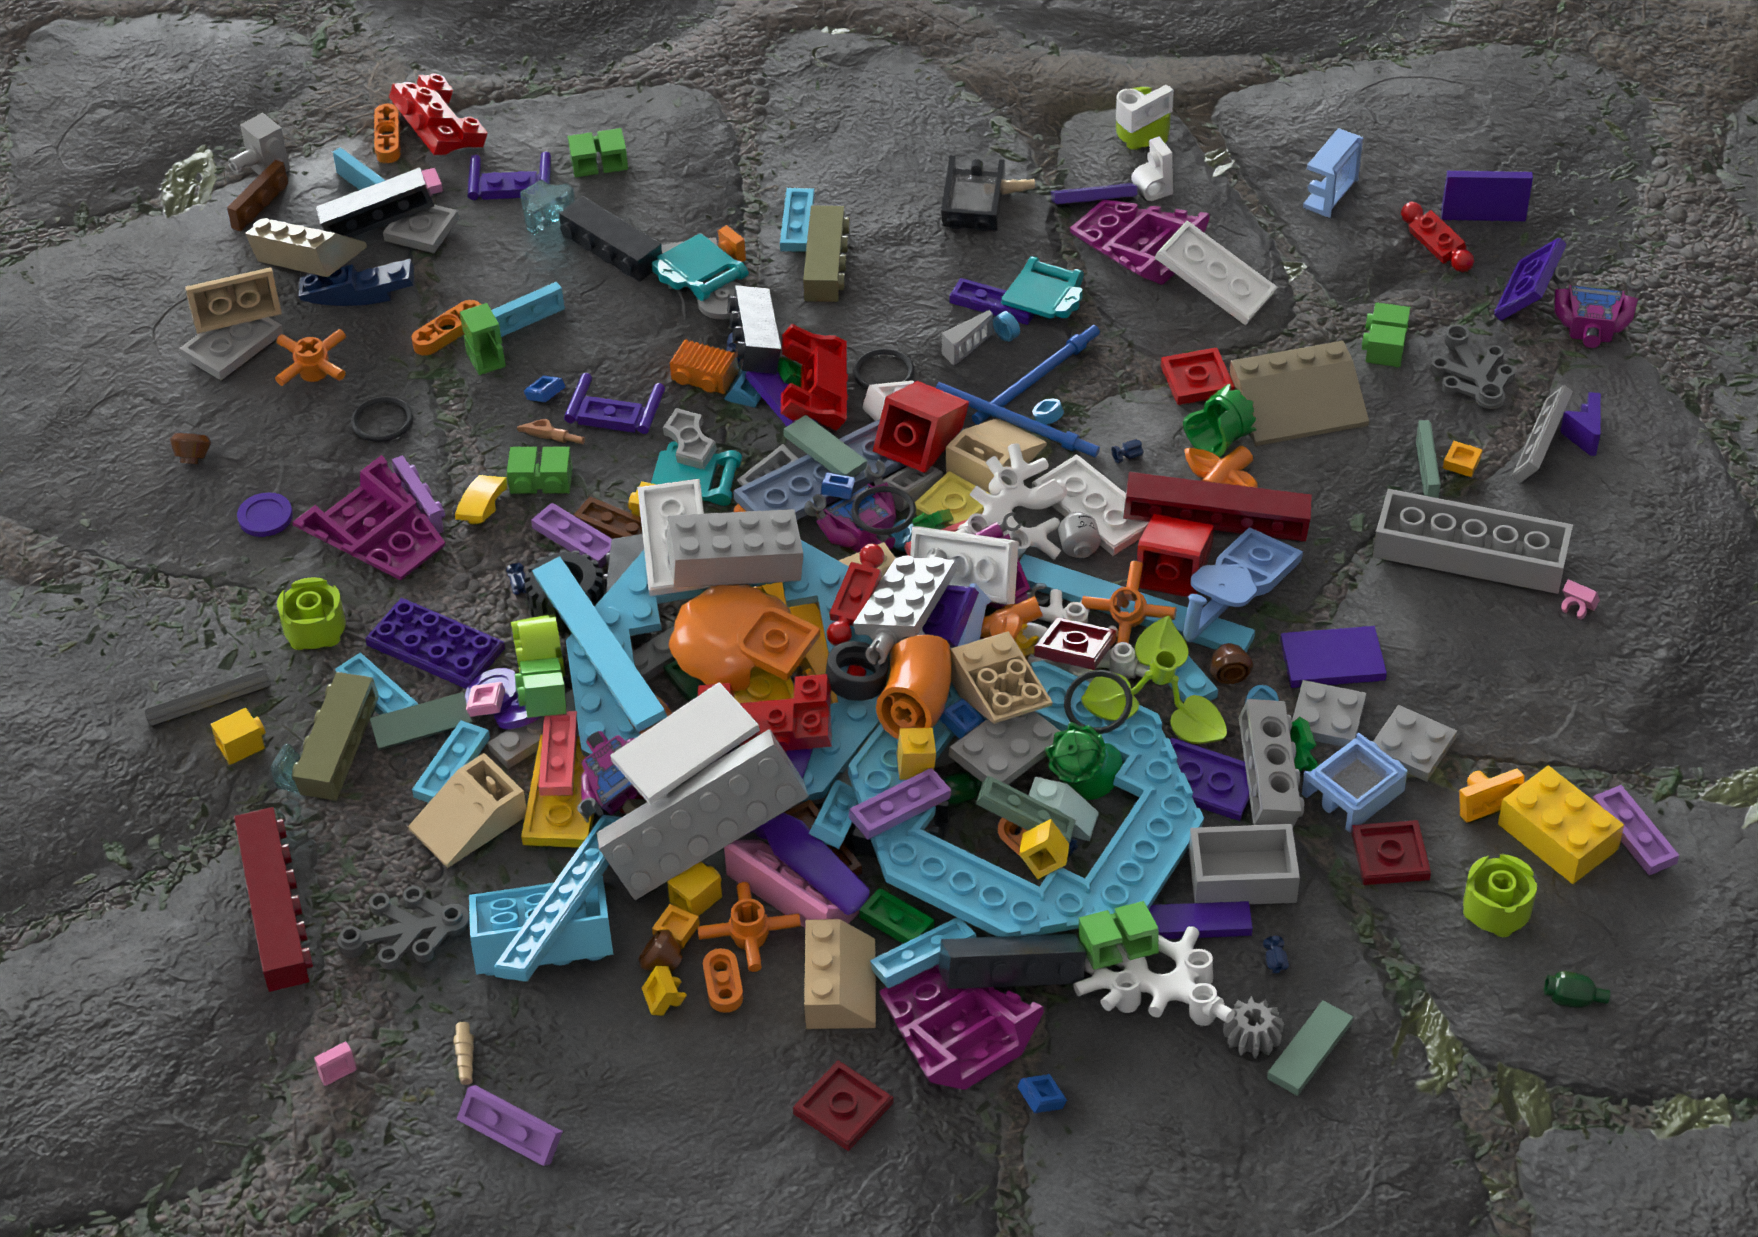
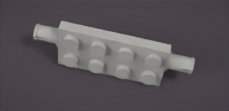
[853,548,957,665]

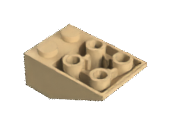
[946,418,1047,493]
[950,631,1053,724]
[408,753,527,868]

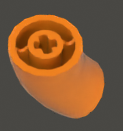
[876,635,952,739]

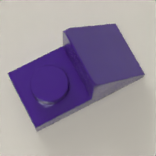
[1560,392,1601,456]

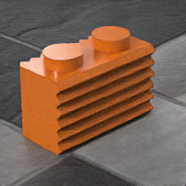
[670,339,738,394]

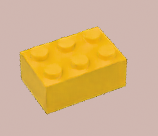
[1498,765,1624,884]

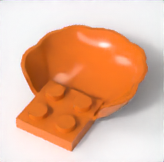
[668,584,820,692]

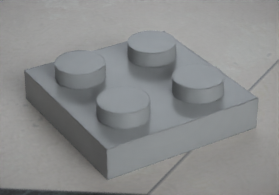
[383,205,459,253]
[1292,680,1366,747]
[1373,705,1457,782]

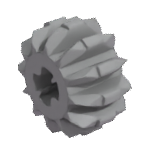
[1223,996,1284,1058]

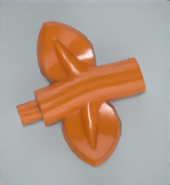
[1184,446,1258,488]
[980,596,1043,641]

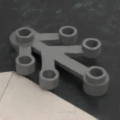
[1431,324,1515,409]
[337,886,470,970]

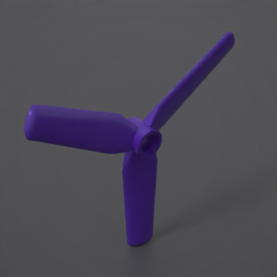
[746,748,870,915]

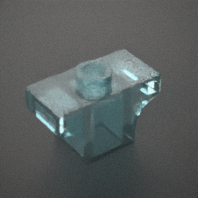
[520,179,575,235]

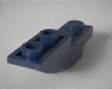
[298,259,414,306]

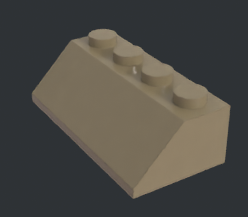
[245,218,367,277]

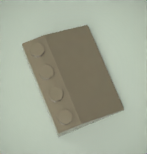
[1230,341,1369,446]

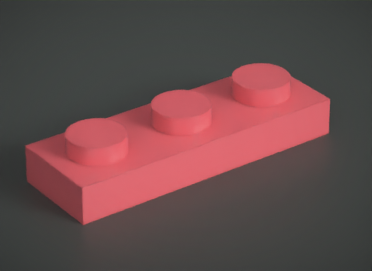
[538,711,578,796]

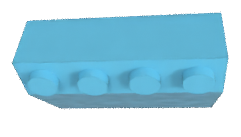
[469,876,613,976]

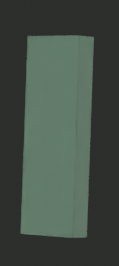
[784,415,867,477]
[1416,420,1441,498]
[369,692,472,751]
[976,775,1076,843]
[1267,1000,1353,1096]

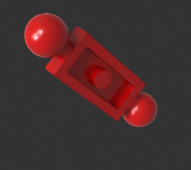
[1401,202,1474,272]
[826,544,885,646]

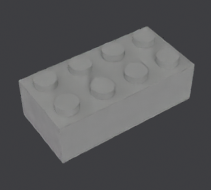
[667,509,803,588]

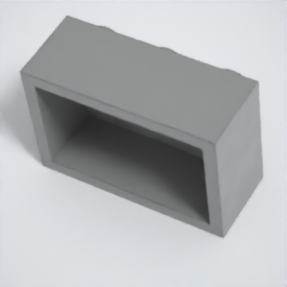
[1188,824,1300,904]

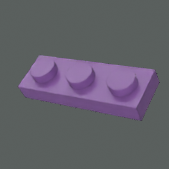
[392,455,445,533]
[531,503,612,568]
[849,768,951,840]
[1593,785,1679,875]
[457,1085,563,1166]

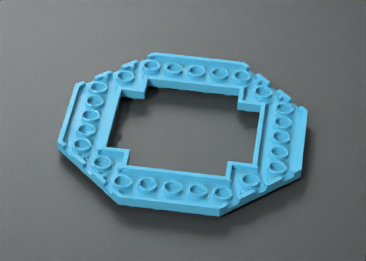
[566,540,890,803]
[848,661,1204,937]

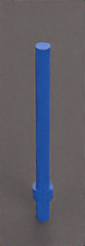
[972,325,1100,425]
[936,382,1100,458]

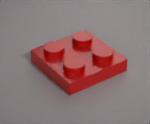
[1161,347,1235,405]

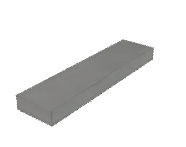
[1512,385,1573,483]

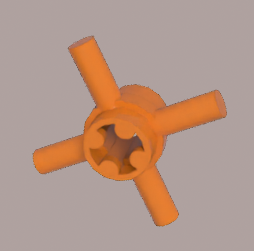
[275,329,346,386]
[1081,561,1177,644]
[697,882,801,972]

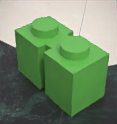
[568,128,628,177]
[1361,302,1410,367]
[460,303,506,375]
[507,447,573,494]
[514,657,566,718]
[1079,901,1159,970]

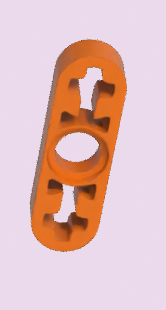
[374,104,401,163]
[412,300,481,356]

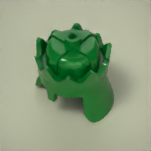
[1183,384,1257,457]
[1045,722,1123,800]

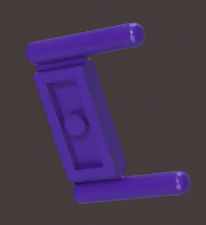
[468,152,551,200]
[564,373,665,434]

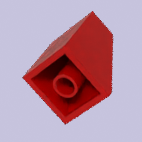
[872,381,969,473]
[1137,514,1214,597]

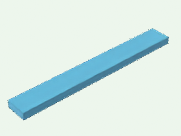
[1020,554,1255,652]
[532,556,667,732]
[493,815,622,982]

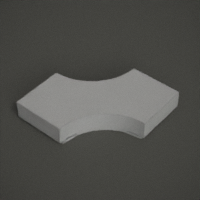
[663,408,717,470]

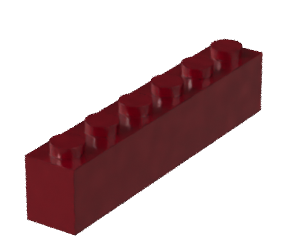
[1123,472,1312,542]
[234,807,313,992]

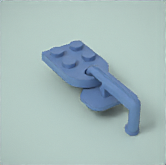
[1183,527,1303,642]

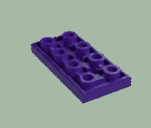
[365,597,505,689]

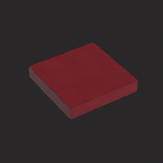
[1034,617,1116,670]
[1351,820,1431,885]
[793,1060,893,1151]

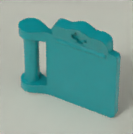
[652,234,749,301]
[1001,256,1084,318]
[651,441,742,506]

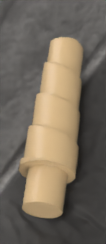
[984,179,1035,195]
[454,1022,474,1085]

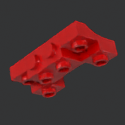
[389,74,488,155]
[780,324,848,431]
[698,674,832,752]

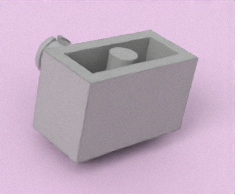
[228,113,290,175]

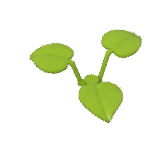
[1081,616,1227,744]

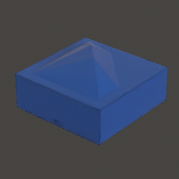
[524,375,565,402]
[820,473,856,499]
[940,698,985,739]
[1017,1074,1067,1113]

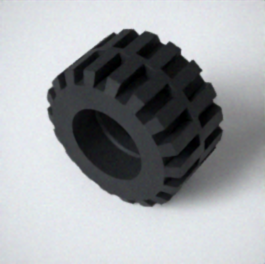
[525,550,605,632]

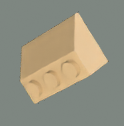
[186,267,282,334]
[804,919,876,1029]

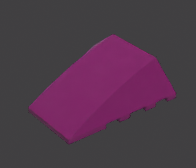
[1070,200,1210,285]
[292,455,445,580]
[879,964,1044,1090]

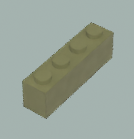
[803,205,850,302]
[292,672,379,801]

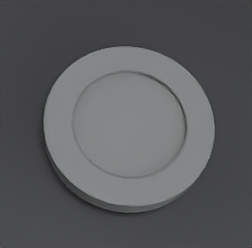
[697,281,743,320]

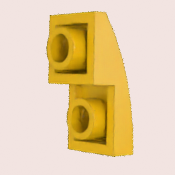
[455,475,508,524]

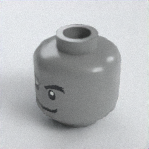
[1058,512,1101,558]

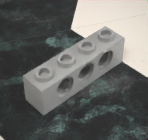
[1239,699,1304,829]

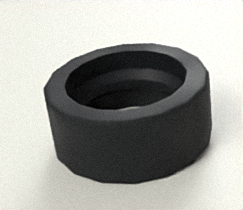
[825,641,889,701]

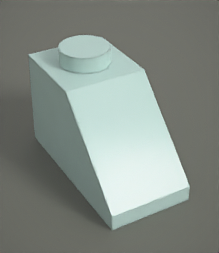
[1028,777,1099,841]

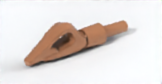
[517,419,585,444]

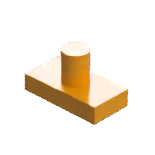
[1459,769,1524,823]

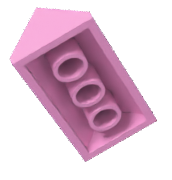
[724,840,859,928]

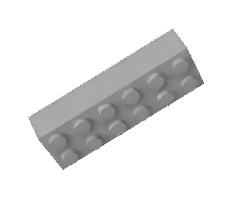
[1373,489,1573,594]
[597,729,809,900]

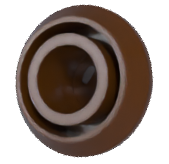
[170,433,211,464]
[1210,643,1253,684]
[638,929,683,973]

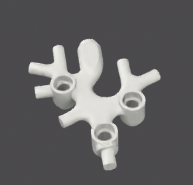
[956,444,1067,560]
[1023,589,1151,682]
[1073,926,1235,1026]

